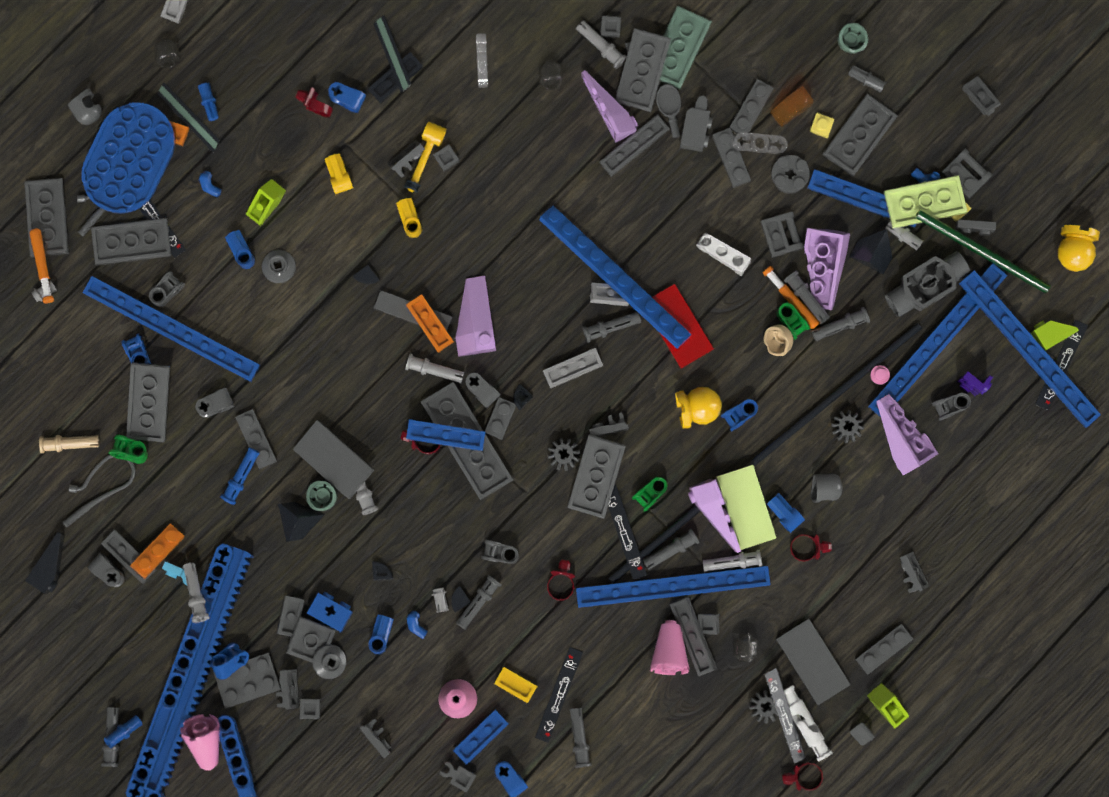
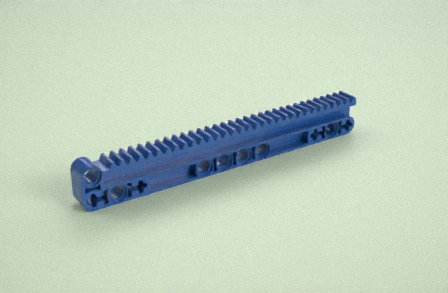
[126,544,254,797]

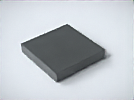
[285,616,336,663]

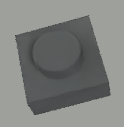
[601,16,621,38]
[433,145,460,172]
[698,613,719,634]
[300,699,321,719]

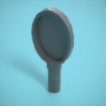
[656,84,681,138]

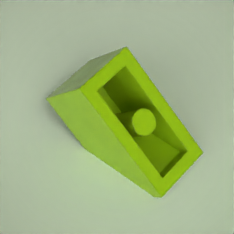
[246,179,286,226]
[1031,320,1079,351]
[867,683,909,728]

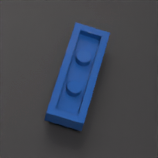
[453,710,509,765]

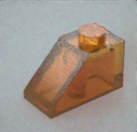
[770,86,814,127]

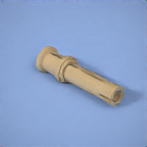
[39,435,99,453]

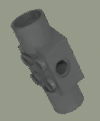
[885,251,971,317]

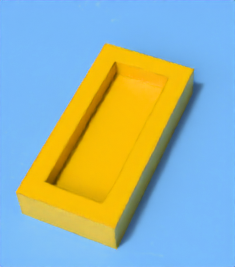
[494,667,537,703]

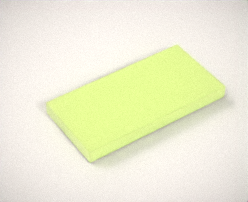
[884,175,968,229]
[716,465,776,550]

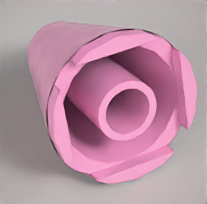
[650,620,689,675]
[438,679,477,718]
[180,714,220,770]

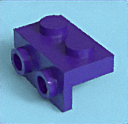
[957,372,993,396]

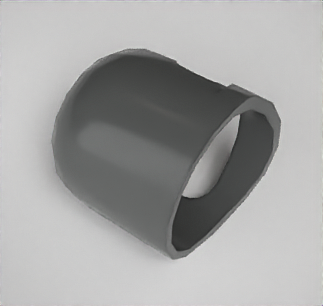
[68,89,102,125]
[811,473,843,503]

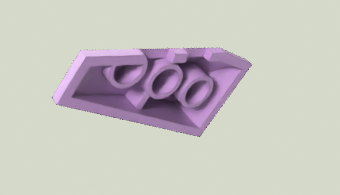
[582,71,638,143]
[804,228,850,310]
[456,276,496,357]
[877,394,938,475]
[688,479,741,553]

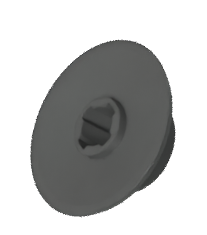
[262,249,296,283]
[313,644,347,679]

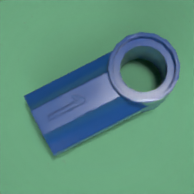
[225,230,255,269]
[766,493,805,533]
[369,615,394,654]

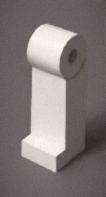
[696,233,751,276]

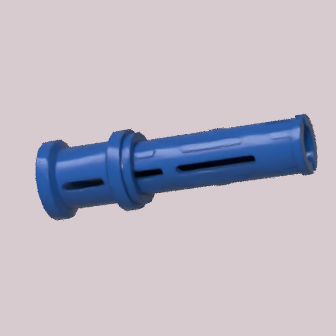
[220,447,260,505]

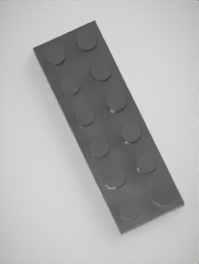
[421,382,513,500]

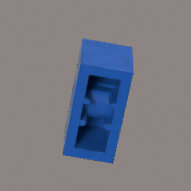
[307,592,353,632]

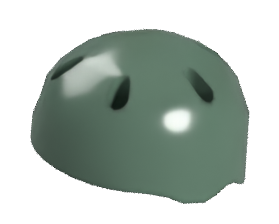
[837,23,868,53]
[306,481,338,511]

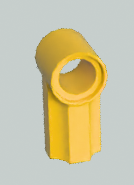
[325,154,353,194]
[396,198,422,238]

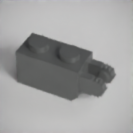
[680,95,712,152]

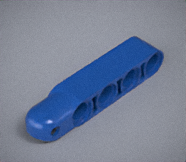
[218,715,257,797]

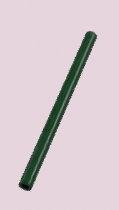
[915,210,1050,294]

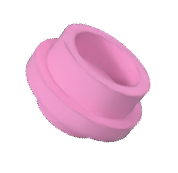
[870,365,890,385]

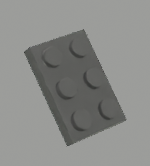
[214,653,281,709]

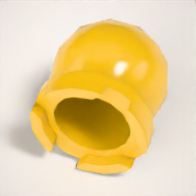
[1058,225,1100,272]
[675,387,722,429]

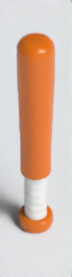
[30,228,54,303]
[763,266,819,329]

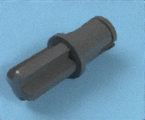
[848,66,886,92]

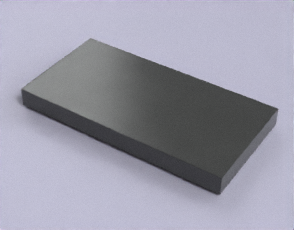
[615,28,671,112]
[823,94,898,177]
[24,178,69,257]
[91,218,172,265]
[126,362,170,442]
[293,420,374,499]
[568,434,626,519]
[776,619,850,705]

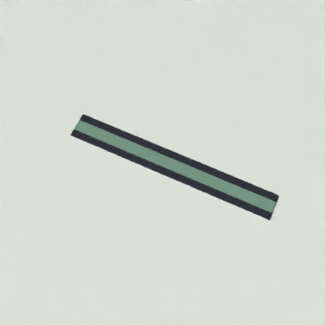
[374,15,411,92]
[158,82,220,152]

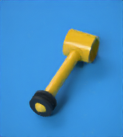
[404,122,446,193]

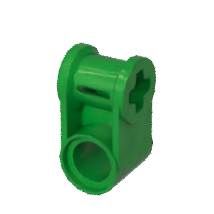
[777,303,810,340]
[109,435,148,464]
[632,477,667,512]

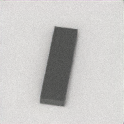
[599,114,670,177]
[374,291,452,331]
[670,597,717,676]

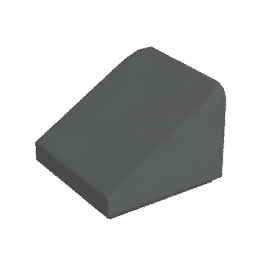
[850,722,874,745]

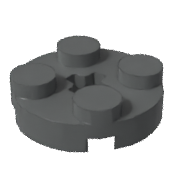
[771,155,810,194]

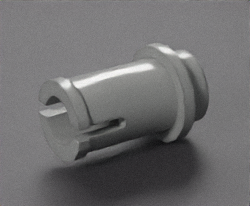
[31,281,57,302]
[432,587,449,613]

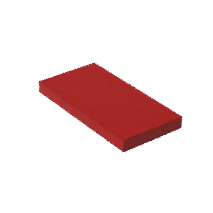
[652,284,714,369]

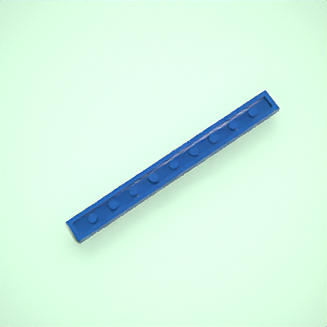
[539,206,691,349]
[868,264,1007,417]
[959,270,1101,428]
[82,276,260,382]
[576,566,770,608]

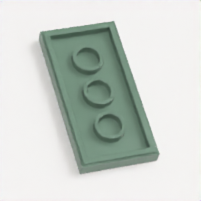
[660,6,712,90]

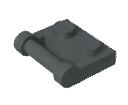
[941,149,993,199]
[760,212,804,258]

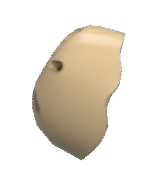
[764,325,793,356]

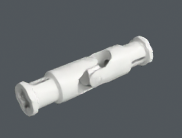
[784,685,832,761]

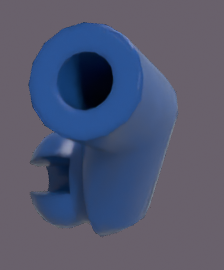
[911,168,940,183]
[199,171,222,198]
[406,611,428,639]

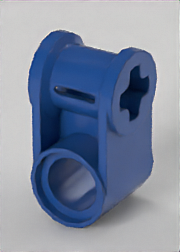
[328,82,366,113]
[121,333,151,364]
[721,399,758,432]
[210,643,249,680]
[495,761,529,797]

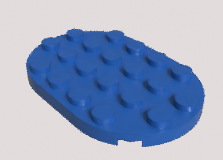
[82,103,175,213]

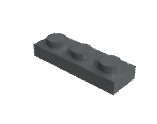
[730,79,774,138]
[712,128,751,188]
[235,409,277,469]
[101,530,156,584]
[855,624,913,675]

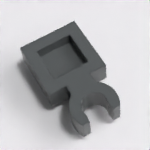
[440,762,476,793]

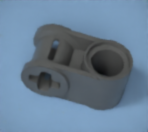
[149,271,185,307]
[466,373,500,408]
[195,388,234,418]
[932,393,971,421]
[481,540,519,564]
[87,552,125,587]

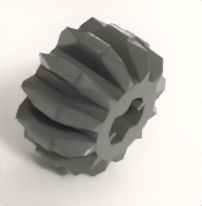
[831,410,864,443]
[548,438,580,471]
[749,690,778,724]

